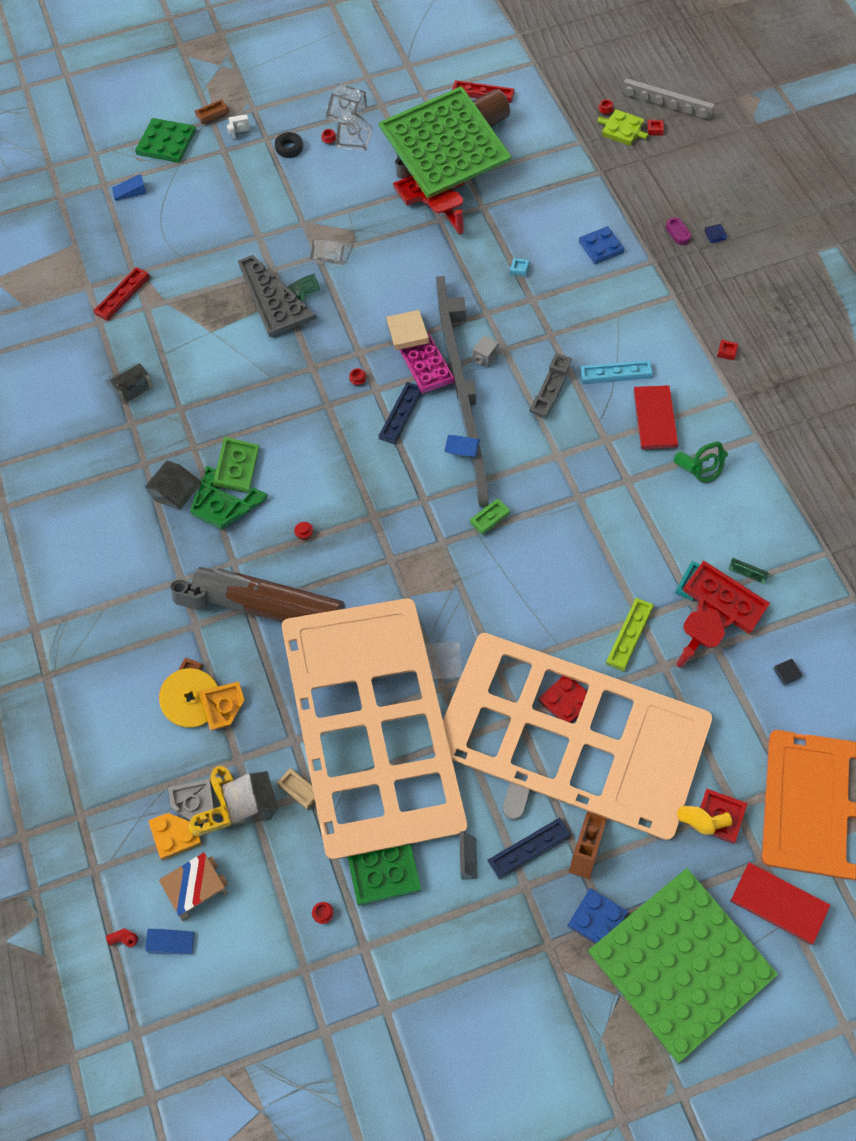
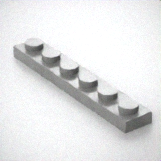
[622,78,715,120]

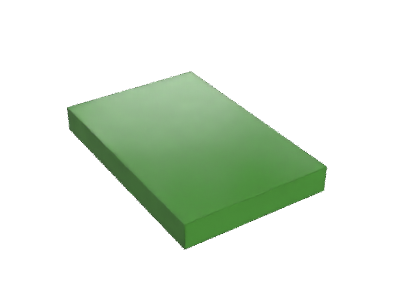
[213,437,259,493]

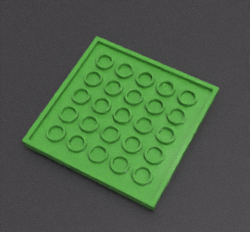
[379,86,512,198]
[587,868,778,1064]

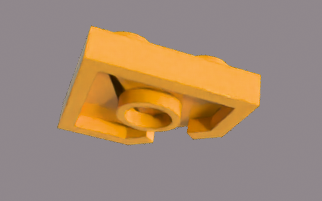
[199,681,244,731]
[148,813,202,861]

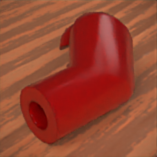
[106,928,138,947]

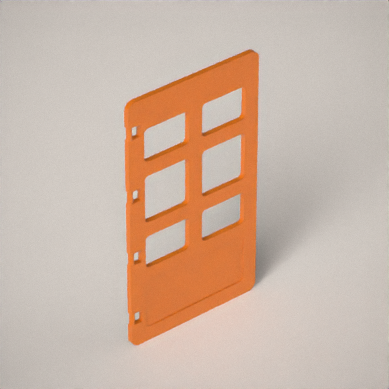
[761,730,856,881]

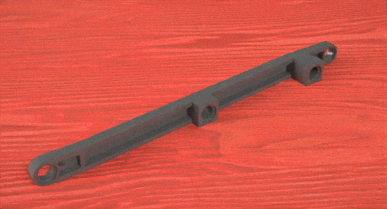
[436,276,489,507]

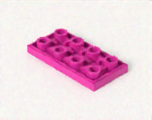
[399,333,455,393]

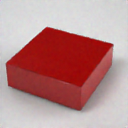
[647,120,664,136]
[717,340,739,360]

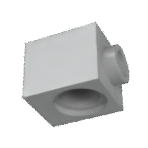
[473,335,499,367]

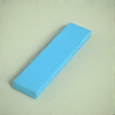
[580,360,653,384]

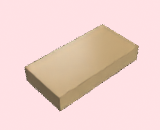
[276,768,315,810]

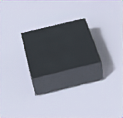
[773,659,802,685]

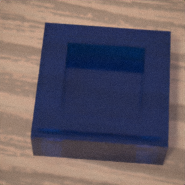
[704,224,727,243]

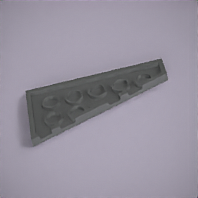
[238,255,317,338]

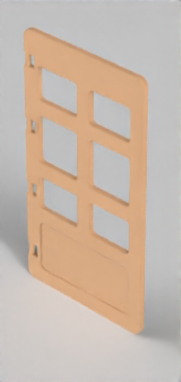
[282,598,467,860]
[433,633,712,840]

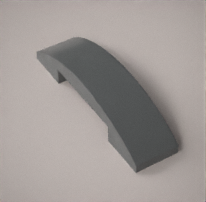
[529,353,572,417]

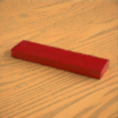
[452,80,515,103]
[93,267,150,321]

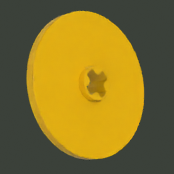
[159,668,218,728]

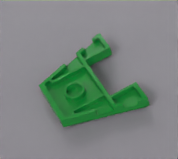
[190,466,267,530]

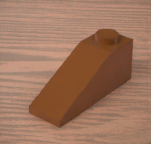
[569,812,607,879]

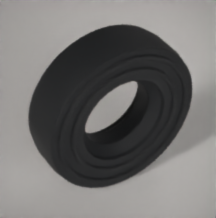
[275,132,303,158]

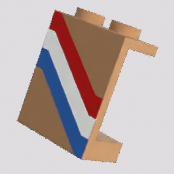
[159,852,228,921]

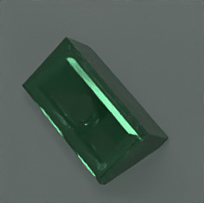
[729,558,770,584]

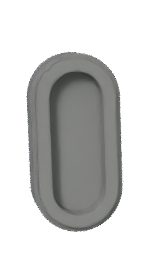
[503,779,530,820]

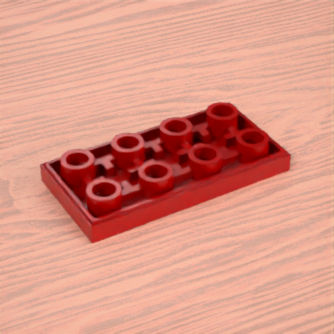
[633,385,678,449]
[730,862,830,945]

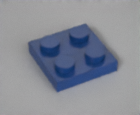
[579,226,624,264]
[567,888,628,944]

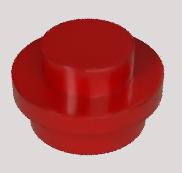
[598,99,614,114]
[321,129,337,144]
[349,368,367,385]
[294,522,313,540]
[312,902,334,924]

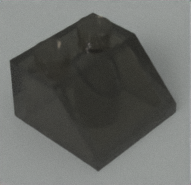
[105,363,153,404]
[145,460,202,510]
[221,771,278,826]

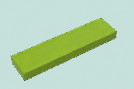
[606,598,654,672]

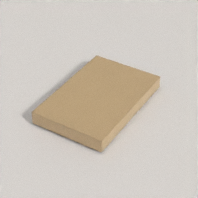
[386,310,429,350]

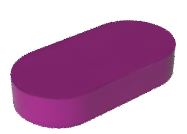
[666,217,691,245]

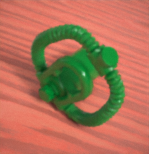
[673,441,728,483]

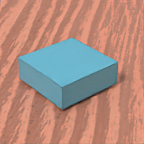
[510,258,530,277]

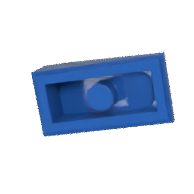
[112,174,146,200]
[445,435,480,458]
[145,929,194,954]

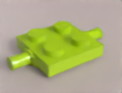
[597,109,649,146]

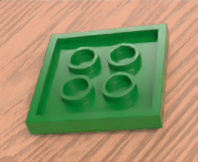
[135,118,196,163]
[348,844,421,906]

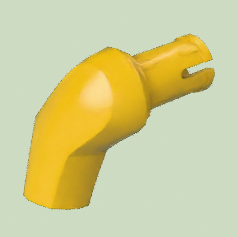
[677,805,732,835]

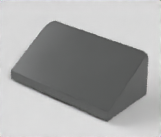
[459,831,477,880]

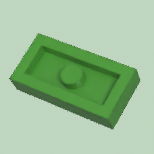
[470,498,510,535]

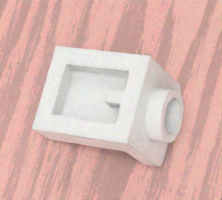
[227,114,250,140]

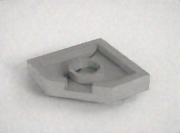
[168,779,216,825]

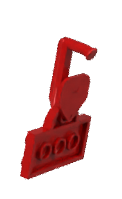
[393,176,465,235]
[676,560,770,668]

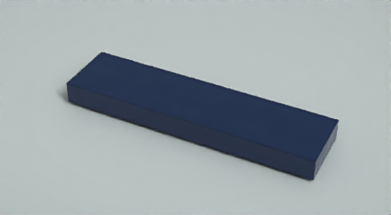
[379,382,422,445]
[487,817,571,880]

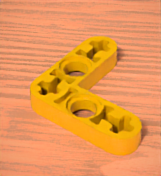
[188,766,247,836]

